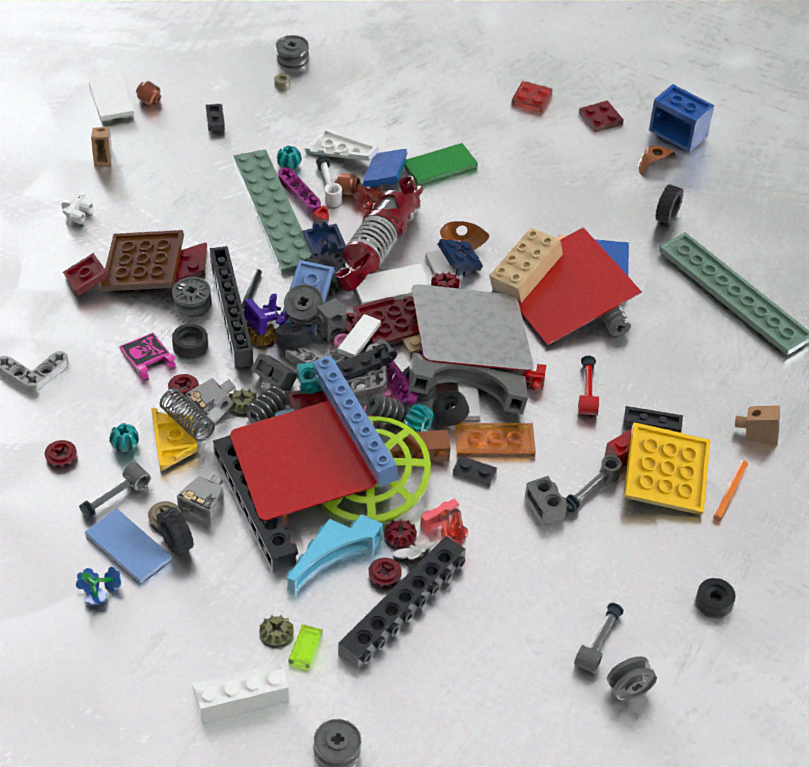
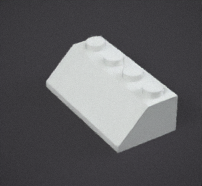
[192,663,289,723]

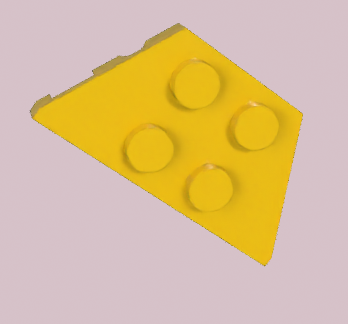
[151,408,198,471]

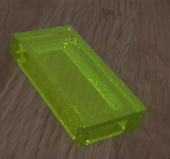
[288,624,323,668]

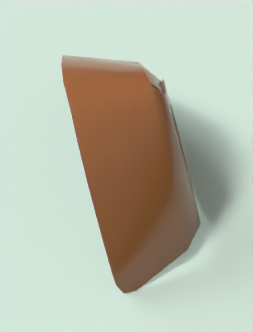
[638,146,677,175]
[440,221,489,253]

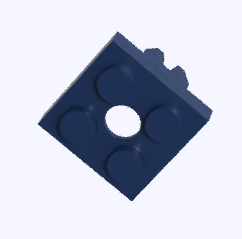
[303,219,346,256]
[437,239,483,277]

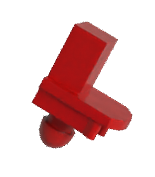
[521,364,547,391]

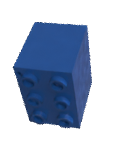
[648,84,714,152]

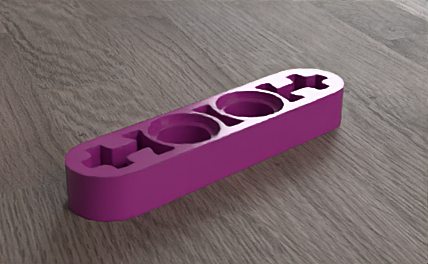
[278,168,321,214]
[377,360,418,406]

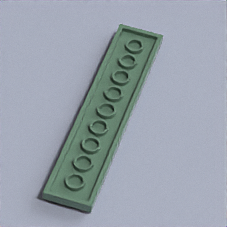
[233,149,312,274]
[659,232,809,356]

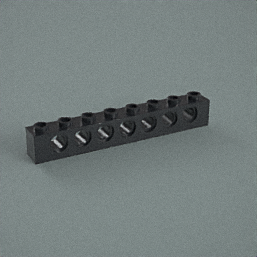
[210,246,254,368]
[213,435,298,572]
[338,536,466,669]

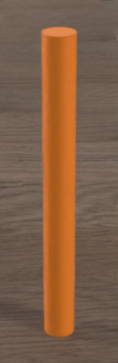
[713,460,748,521]

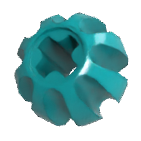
[276,145,302,170]
[109,423,139,453]

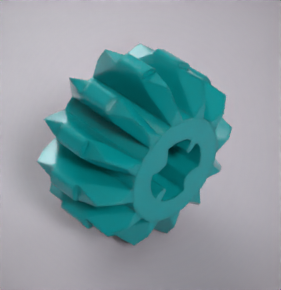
[403,403,433,432]

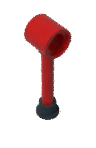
[578,355,599,416]

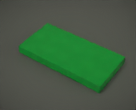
[403,143,478,186]

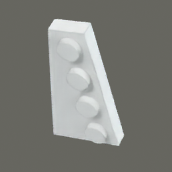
[305,128,379,161]

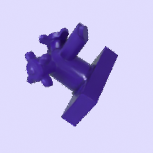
[244,293,288,335]

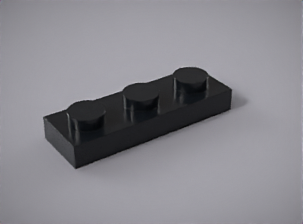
[623,406,683,433]

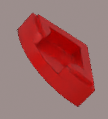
[312,205,329,223]

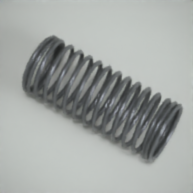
[159,388,215,442]

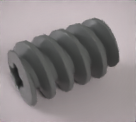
[601,305,631,337]
[246,386,289,423]
[366,393,410,428]

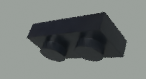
[206,104,225,131]
[453,455,497,487]

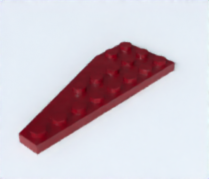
[353,297,419,345]

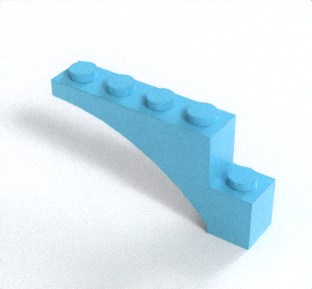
[286,514,383,593]

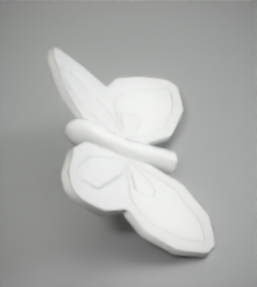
[393,534,438,560]

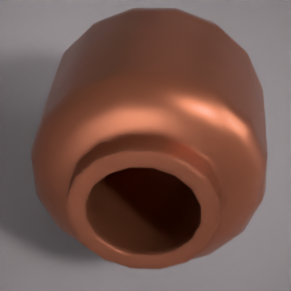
[136,81,161,106]
[334,173,361,196]

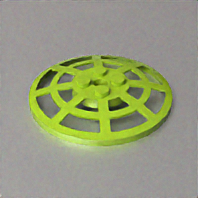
[322,417,431,523]

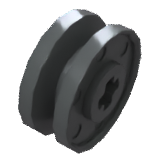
[275,35,309,67]
[172,277,212,316]
[284,284,324,326]
[607,656,657,701]
[313,719,361,767]

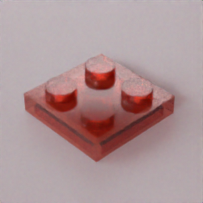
[511,81,553,113]

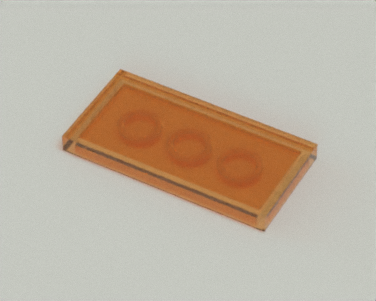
[455,423,536,457]

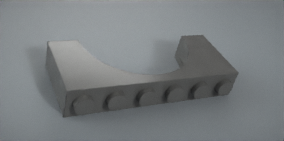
[409,353,528,415]

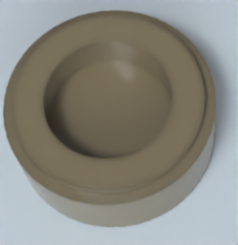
[274,74,290,89]

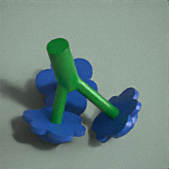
[76,567,121,606]

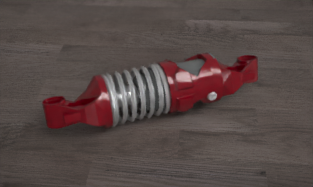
[336,176,423,292]

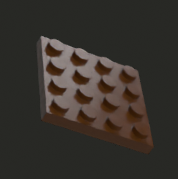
[101,230,184,291]

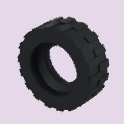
[655,184,684,225]
[156,507,194,555]

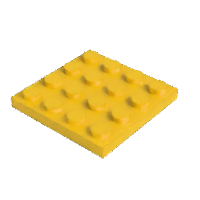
[624,422,711,515]

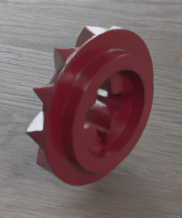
[431,271,460,289]
[168,374,199,398]
[44,440,77,467]
[384,518,417,547]
[368,557,402,587]

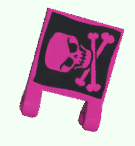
[119,333,176,380]

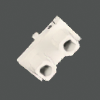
[61,192,93,226]

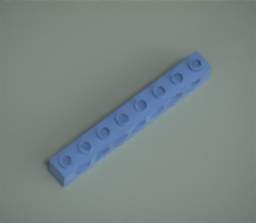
[313,355,399,487]

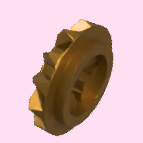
[248,324,276,346]

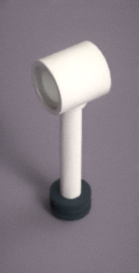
[316,156,342,208]

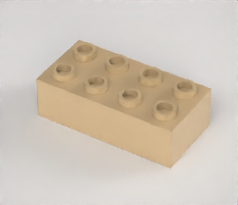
[489,228,563,303]

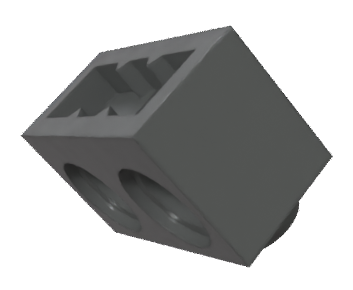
[316,298,347,344]
[251,353,297,391]
[525,476,568,525]

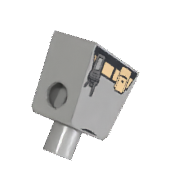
[186,378,236,426]
[177,475,224,523]

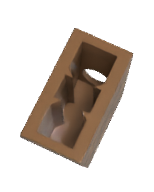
[91,127,112,166]
[735,405,780,445]

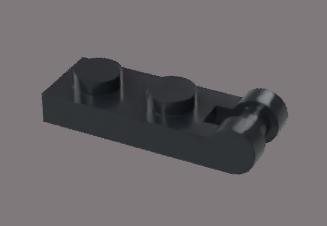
[336,343,392,380]

